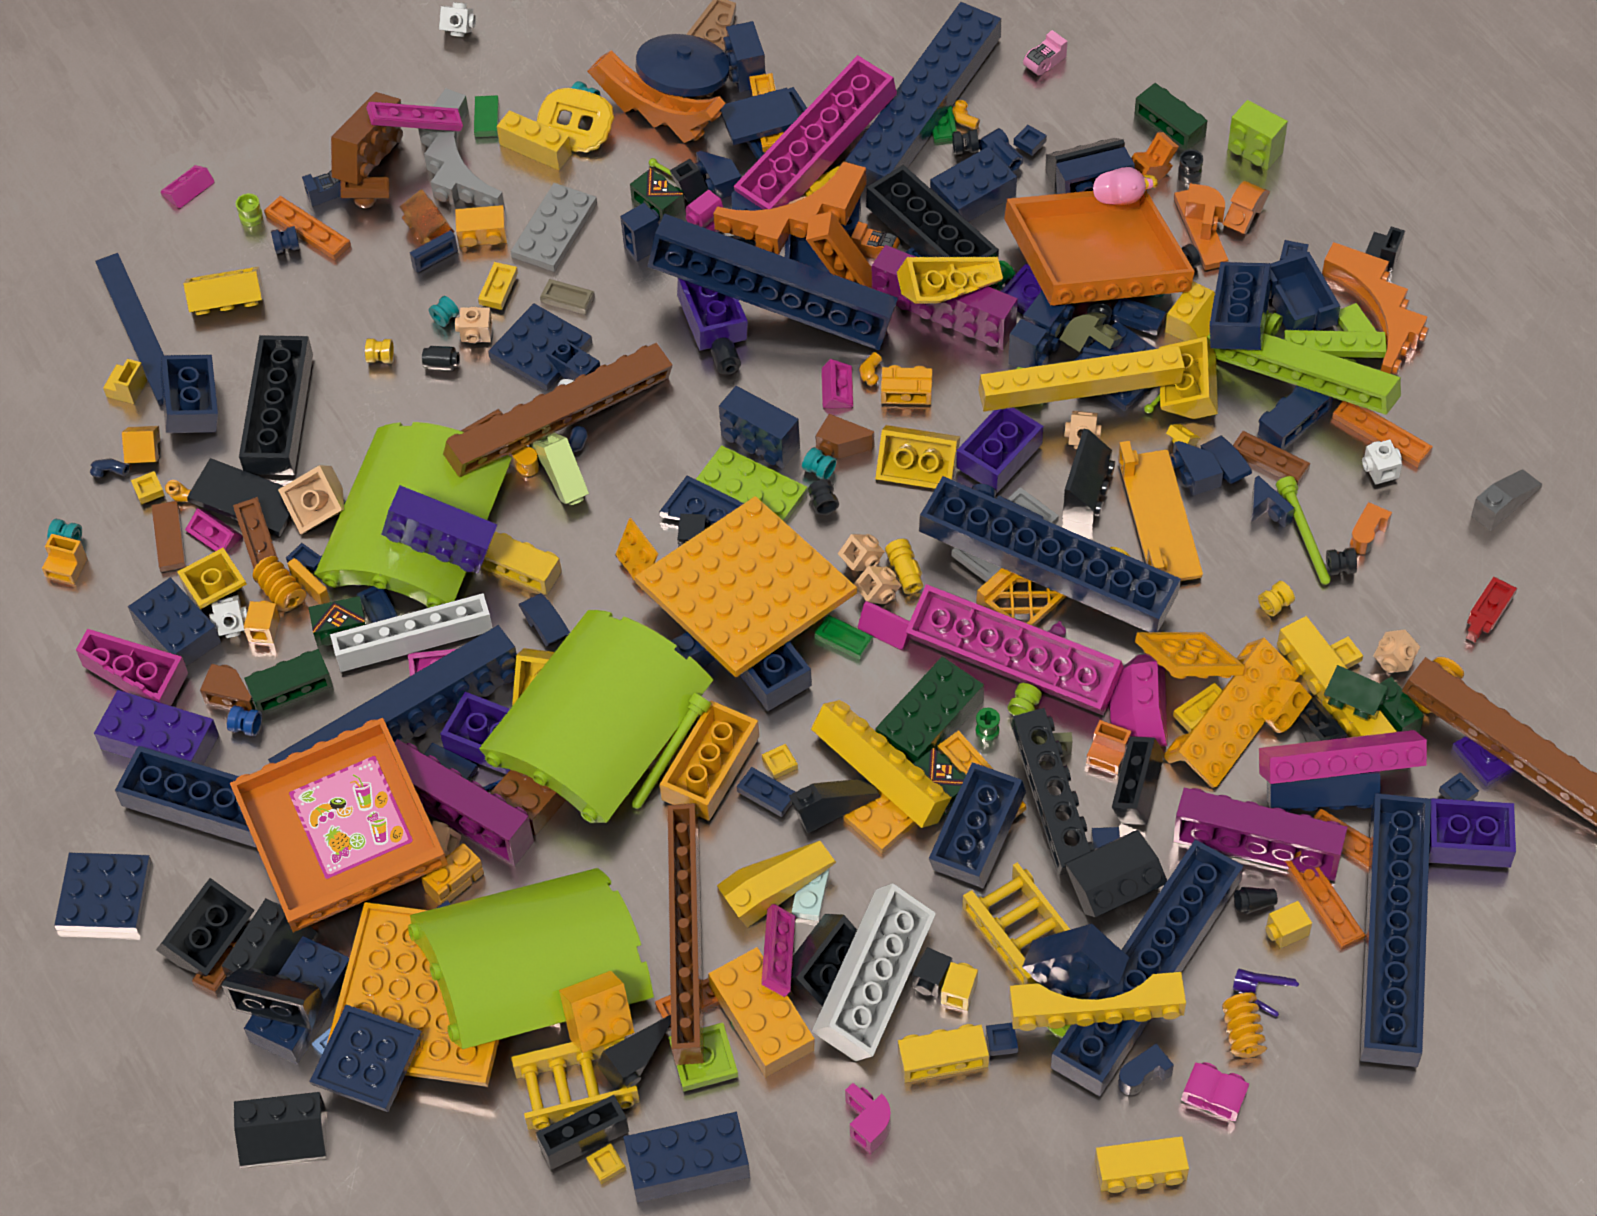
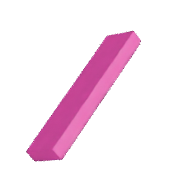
[366,102,463,131]
[761,904,795,997]

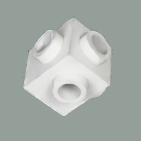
[439,2,476,37]
[1362,440,1402,485]
[209,595,247,638]

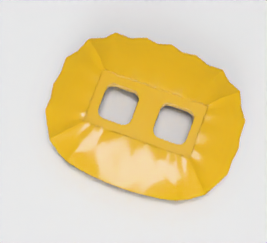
[536,88,614,153]

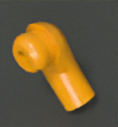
[952,100,980,129]
[859,352,882,386]
[165,480,191,502]

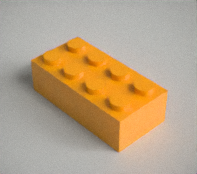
[660,700,760,821]
[708,947,815,1078]

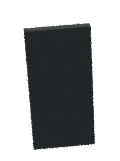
[187,458,291,537]

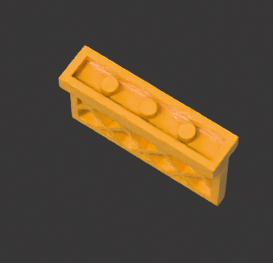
[976,568,1066,626]

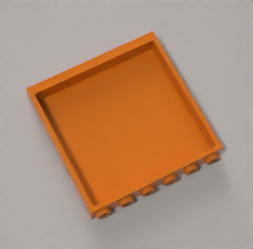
[1004,190,1195,306]

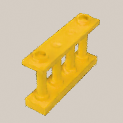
[962,862,1071,985]
[511,1037,640,1130]

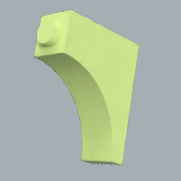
[529,433,589,505]

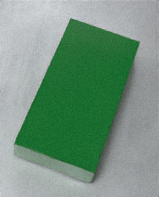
[474,95,499,137]
[815,615,873,660]

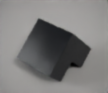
[1365,226,1405,272]

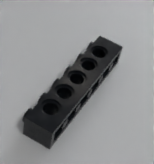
[1011,708,1094,875]

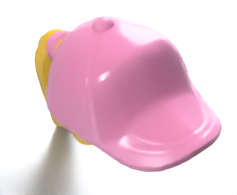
[1093,167,1158,205]

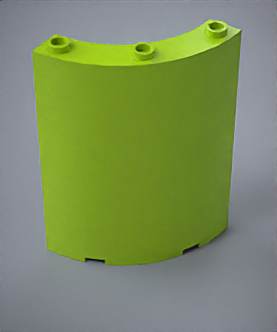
[314,422,512,608]
[479,610,713,823]
[408,868,654,1049]

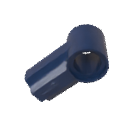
[978,128,1023,173]

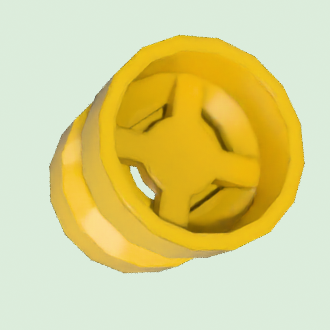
[365,338,394,364]
[1258,581,1295,617]

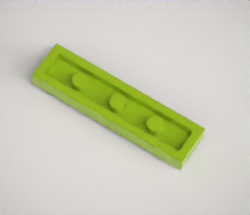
[1284,330,1386,358]

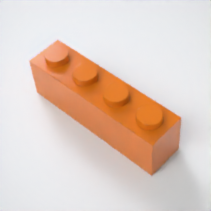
[806,211,872,288]

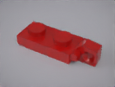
[1466,577,1517,643]

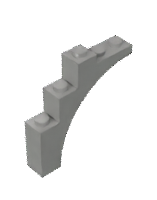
[418,88,505,208]

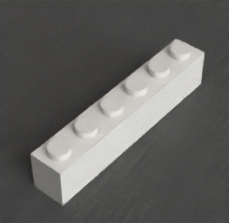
[330,594,492,672]

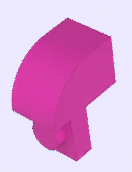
[845,1083,891,1154]

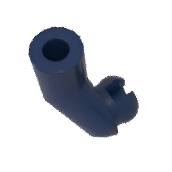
[568,426,588,453]
[90,458,129,478]

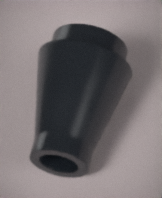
[1234,887,1278,914]

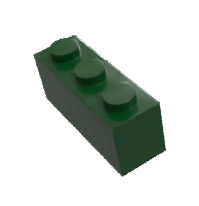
[1134,83,1208,150]
[244,649,333,714]

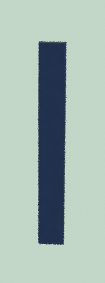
[95,253,164,405]

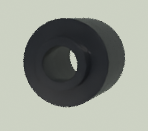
[711,337,741,374]
[422,346,460,371]

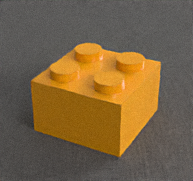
[559,971,635,1053]

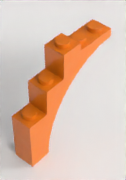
[587,50,725,143]
[713,162,867,255]
[1322,242,1429,375]

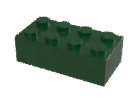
[875,656,984,764]

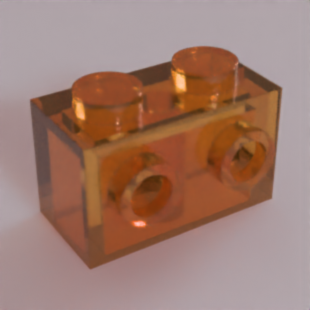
[399,189,455,245]

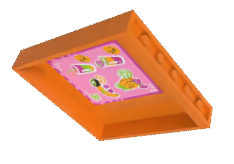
[230,718,448,932]

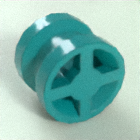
[428,296,460,327]

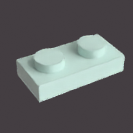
[792,868,830,921]

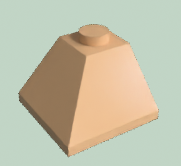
[278,465,344,535]

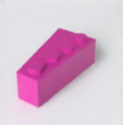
[76,629,188,706]

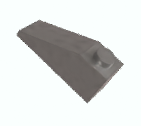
[1471,469,1542,531]

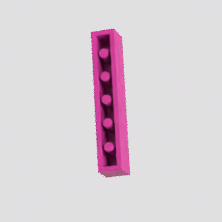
[1259,730,1427,784]

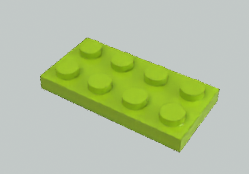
[696,445,808,523]

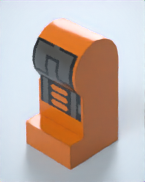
[851,221,900,259]
[1350,502,1392,555]

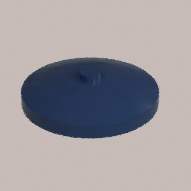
[635,34,729,97]

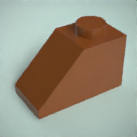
[815,414,875,459]
[200,664,256,711]

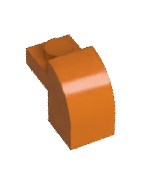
[1131,132,1179,181]
[1223,181,1270,234]
[1185,183,1225,240]

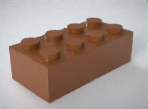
[331,92,403,185]
[490,770,566,836]

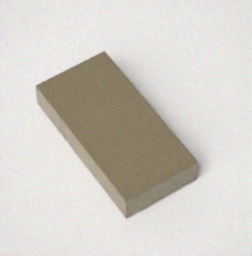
[540,279,595,315]

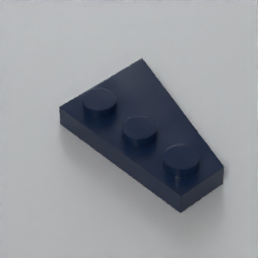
[659,475,744,526]

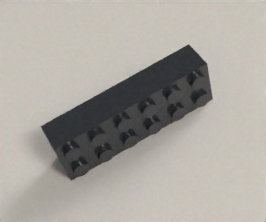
[866,165,999,257]
[239,335,313,475]

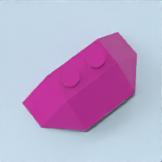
[1110,654,1168,747]

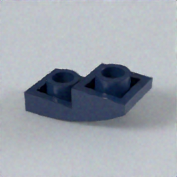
[1200,435,1252,484]
[519,593,570,647]

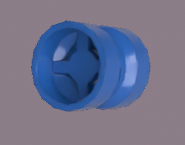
[227,705,262,737]

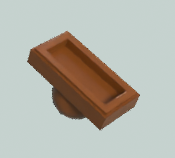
[341,177,389,209]

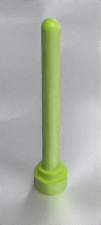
[1275,476,1331,585]
[632,693,712,809]

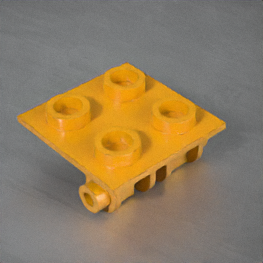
[615,518,658,590]

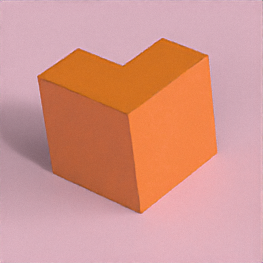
[1086,720,1131,775]

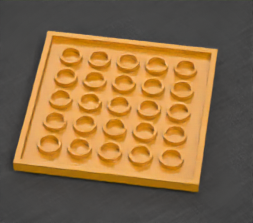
[635,496,857,677]
[327,902,499,1087]

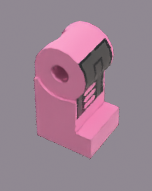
[1023,30,1067,76]

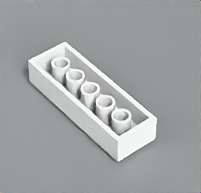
[811,883,936,1061]

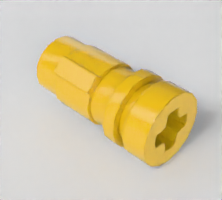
[885,538,923,594]

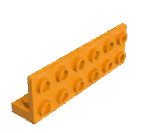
[1118,441,1203,581]
[1164,638,1299,788]

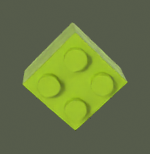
[1228,100,1288,170]

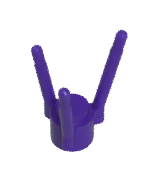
[1233,968,1299,1017]

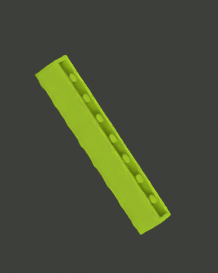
[1207,333,1401,415]

